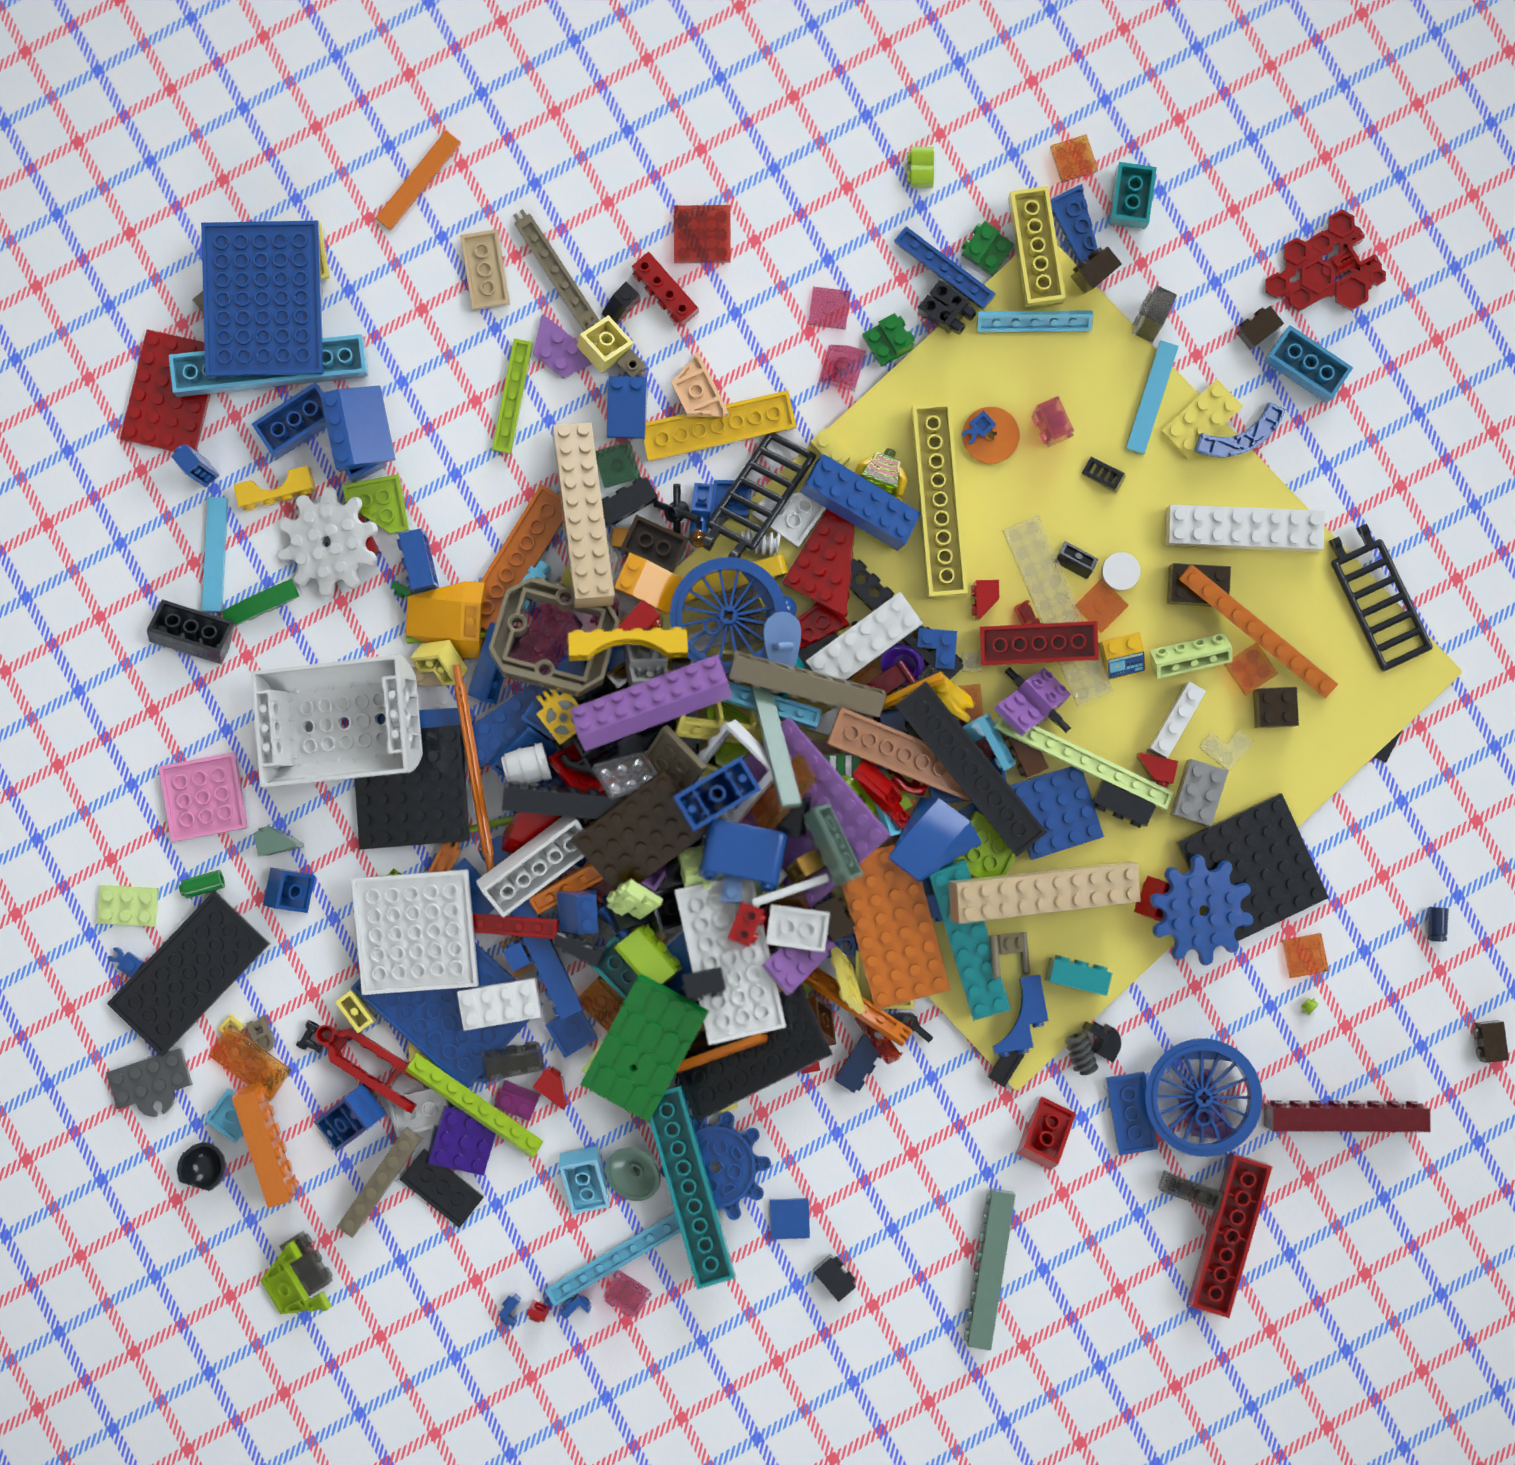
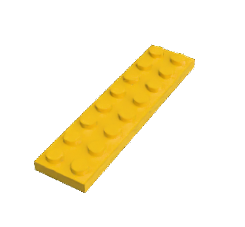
[643,390,797,462]

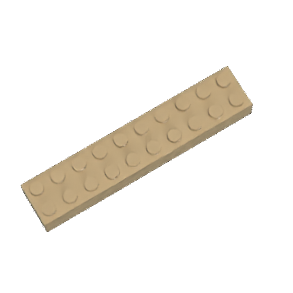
[552,422,615,609]
[948,861,1141,923]

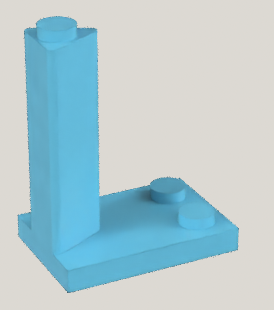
[962,712,1016,771]

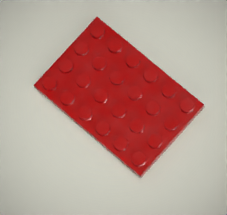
[120,329,211,452]

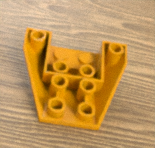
[406,581,485,659]

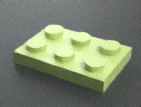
[97,885,159,927]

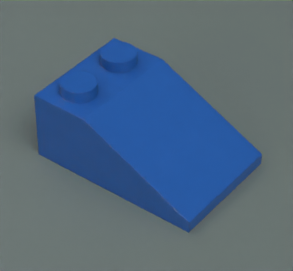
[607,376,648,439]

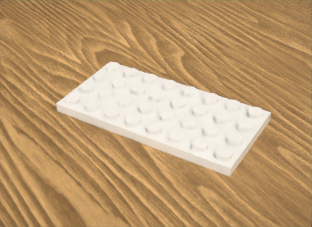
[675,879,786,1045]

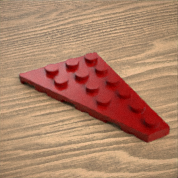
[782,509,855,617]

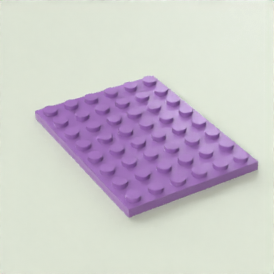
[734,717,891,910]

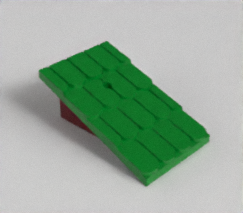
[580,973,709,1123]

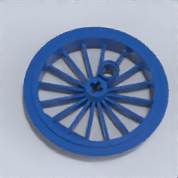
[670,557,787,674]
[1145,1038,1262,1157]

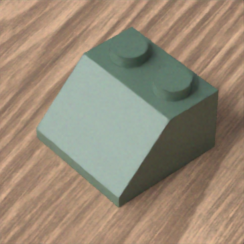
[253,826,304,856]

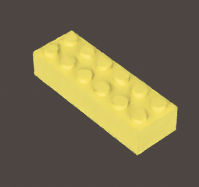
[1008,186,1066,309]

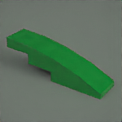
[221,579,300,627]

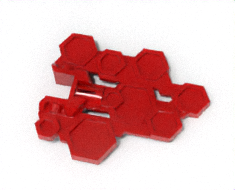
[1265,209,1386,311]

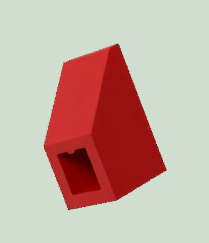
[971,580,1000,621]

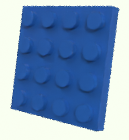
[1010,766,1104,860]

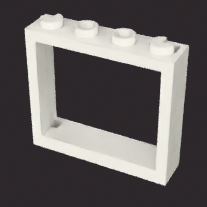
[696,720,774,823]

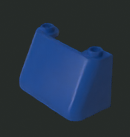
[699,819,787,892]

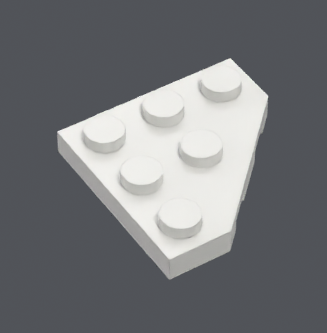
[752,493,826,548]

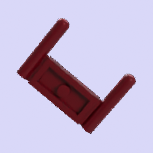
[865,660,917,722]

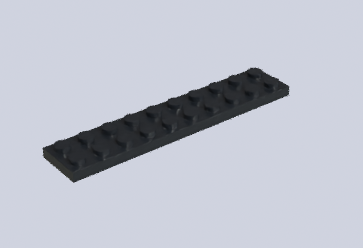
[895,681,1047,857]

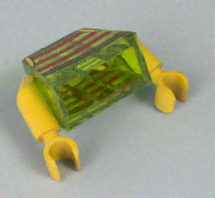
[854,448,907,502]

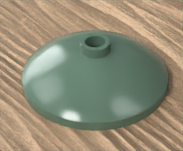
[605,1147,661,1201]

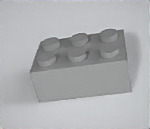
[1170,759,1228,826]

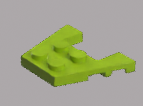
[260,1240,332,1314]

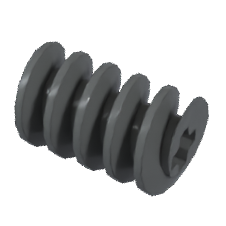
[1064,1031,1098,1076]

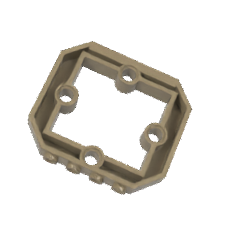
[489,577,620,697]

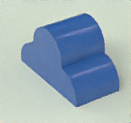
[673,756,761,831]
[313,1083,387,1152]

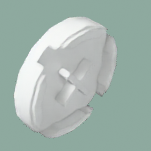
[1102,552,1140,591]

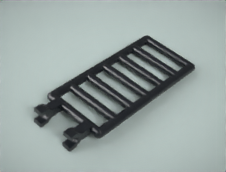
[702,433,816,558]
[1328,523,1433,671]

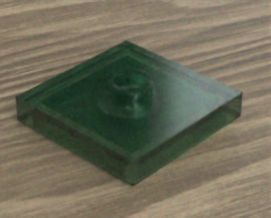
[595,441,641,489]

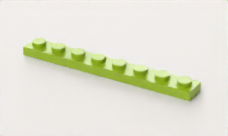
[405,1053,543,1159]

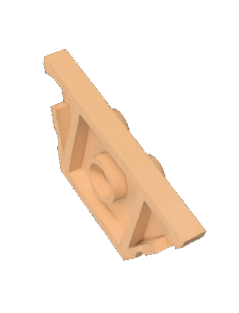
[671,353,729,417]

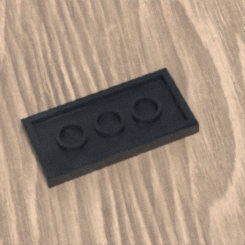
[399,1148,485,1228]

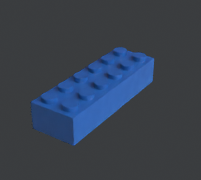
[800,454,921,551]

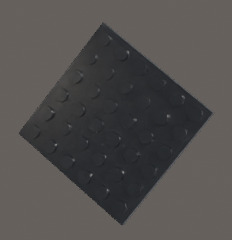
[355,725,470,850]
[1177,793,1329,941]

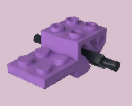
[994,667,1071,736]

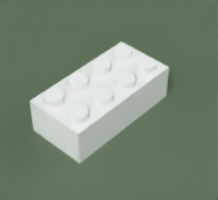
[457,977,543,1031]

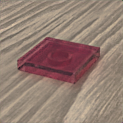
[808,286,851,330]

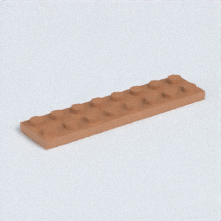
[826,707,970,801]

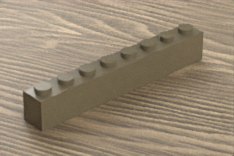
[729,651,886,718]

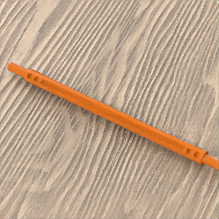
[452,664,494,872]

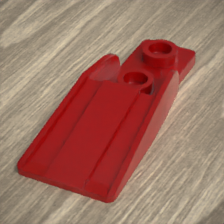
[852,759,910,829]

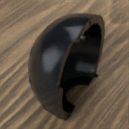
[177,1142,227,1191]

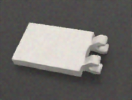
[388,1088,459,1137]

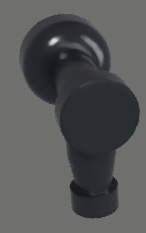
[296,1020,323,1053]

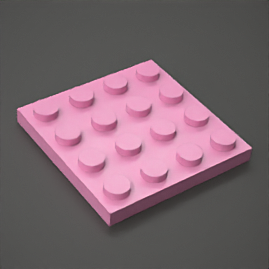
[158,752,249,842]

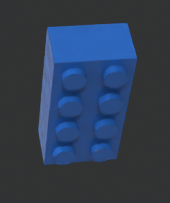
[252,382,327,460]

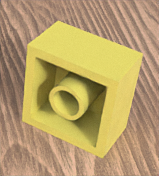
[577,315,633,373]

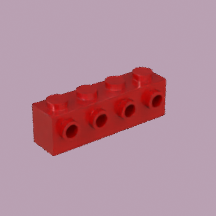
[632,251,699,327]

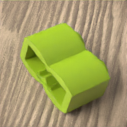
[906,147,934,188]

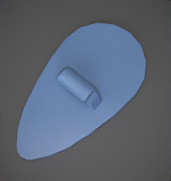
[763,611,801,666]

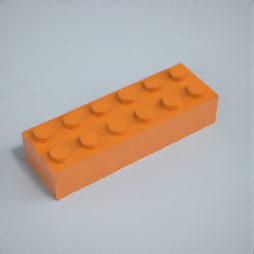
[232,1082,298,1208]

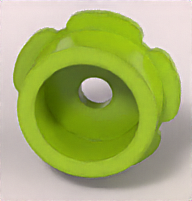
[1301,998,1319,1015]

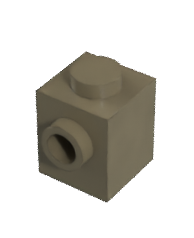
[617,349,647,377]

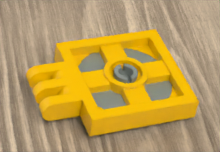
[536,689,579,745]

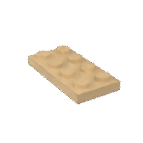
[460,229,510,311]

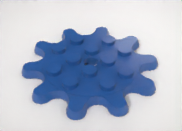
[1150,855,1253,966]
[660,1112,771,1220]

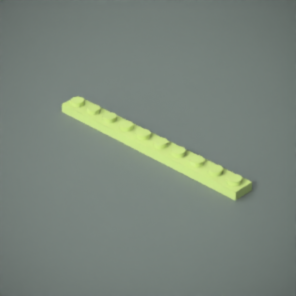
[993,715,1174,810]

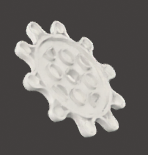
[279,487,378,597]

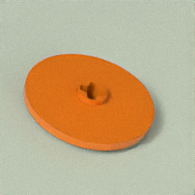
[962,407,1020,464]

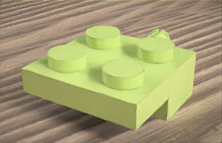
[677,846,723,890]

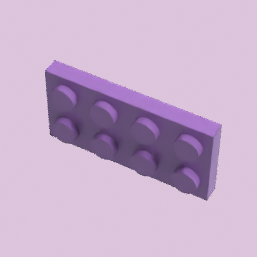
[762,935,837,996]

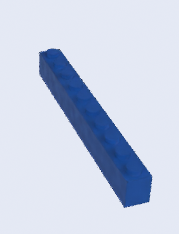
[479,835,585,1020]

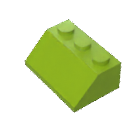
[614,925,683,986]

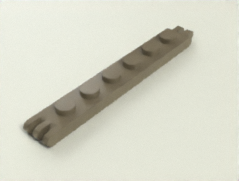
[513,209,600,331]

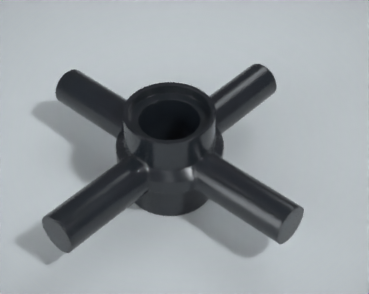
[653,483,701,535]

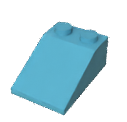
[559,1146,610,1214]

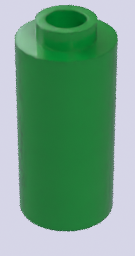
[179,870,225,899]

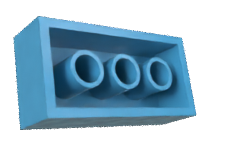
[1264,325,1353,404]

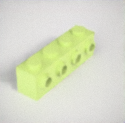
[1150,633,1232,679]

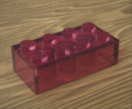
[509,603,583,675]

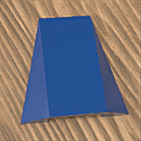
[888,797,982,882]

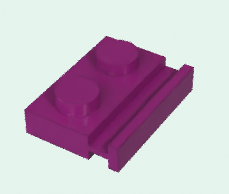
[494,1080,541,1121]

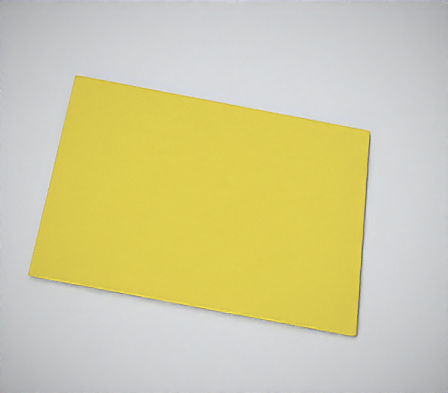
[619,245,1462,1090]

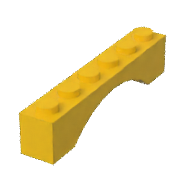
[568,627,688,661]

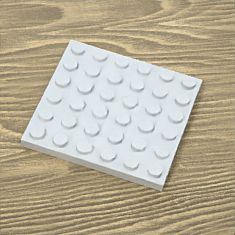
[351,869,479,995]

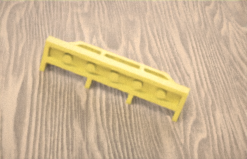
[675,702,764,744]

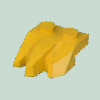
[932,675,974,723]

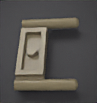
[989,932,1030,979]

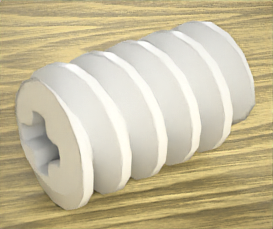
[741,528,781,557]

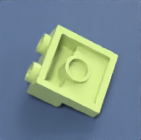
[606,879,663,919]

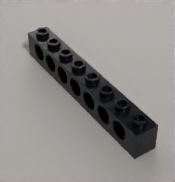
[849,558,964,680]

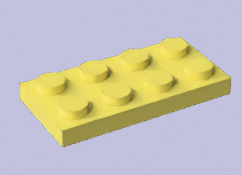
[1161,379,1243,459]

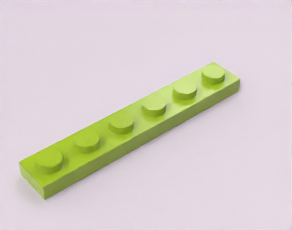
[492,339,533,454]

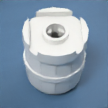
[501,743,552,785]

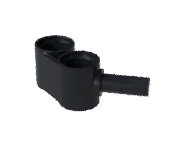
[888,1012,934,1043]

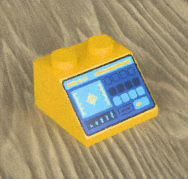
[1099,632,1146,680]

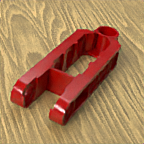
[315,1025,428,1114]

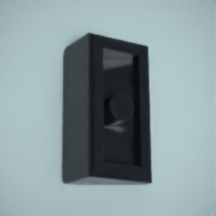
[1054,541,1098,579]

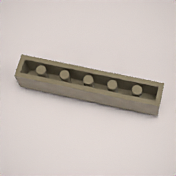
[337,1127,423,1238]

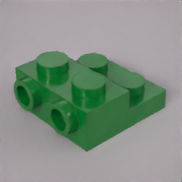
[961,221,1015,276]
[862,313,915,367]

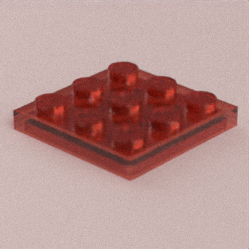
[674,205,731,263]

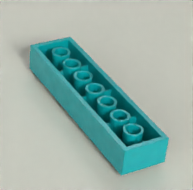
[930,858,1011,1021]

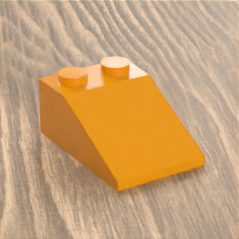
[614,552,683,614]

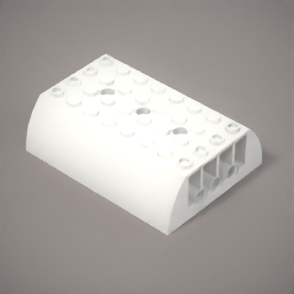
[251,654,423,787]

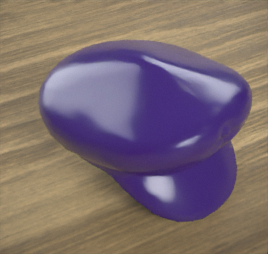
[880,643,925,686]

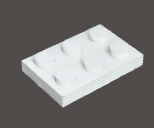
[766,904,830,952]

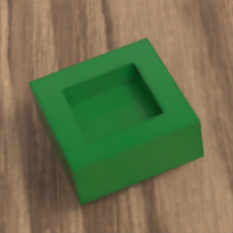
[391,580,414,599]

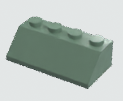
[803,804,864,887]

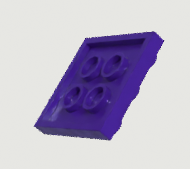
[427,1105,496,1176]

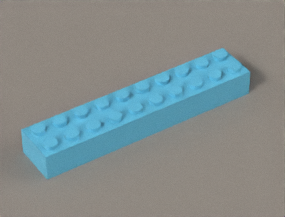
[169,334,369,397]

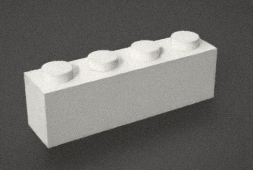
[1147,681,1206,758]

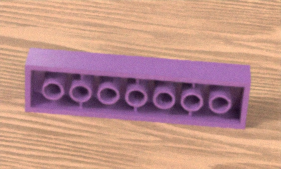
[570,654,733,751]

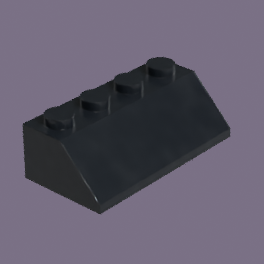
[147,599,235,665]

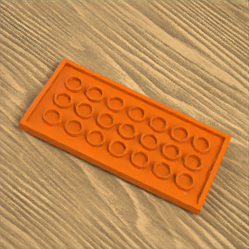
[842,843,950,1009]

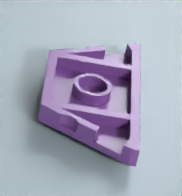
[533,314,592,379]
[1178,1068,1232,1139]

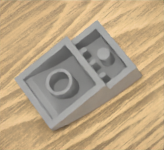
[623,644,669,687]

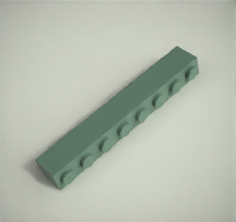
[964,1188,1016,1351]

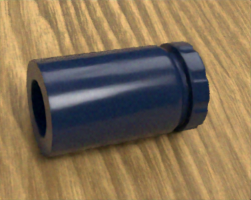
[1427,907,1449,942]

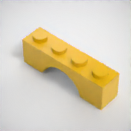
[233,465,317,511]

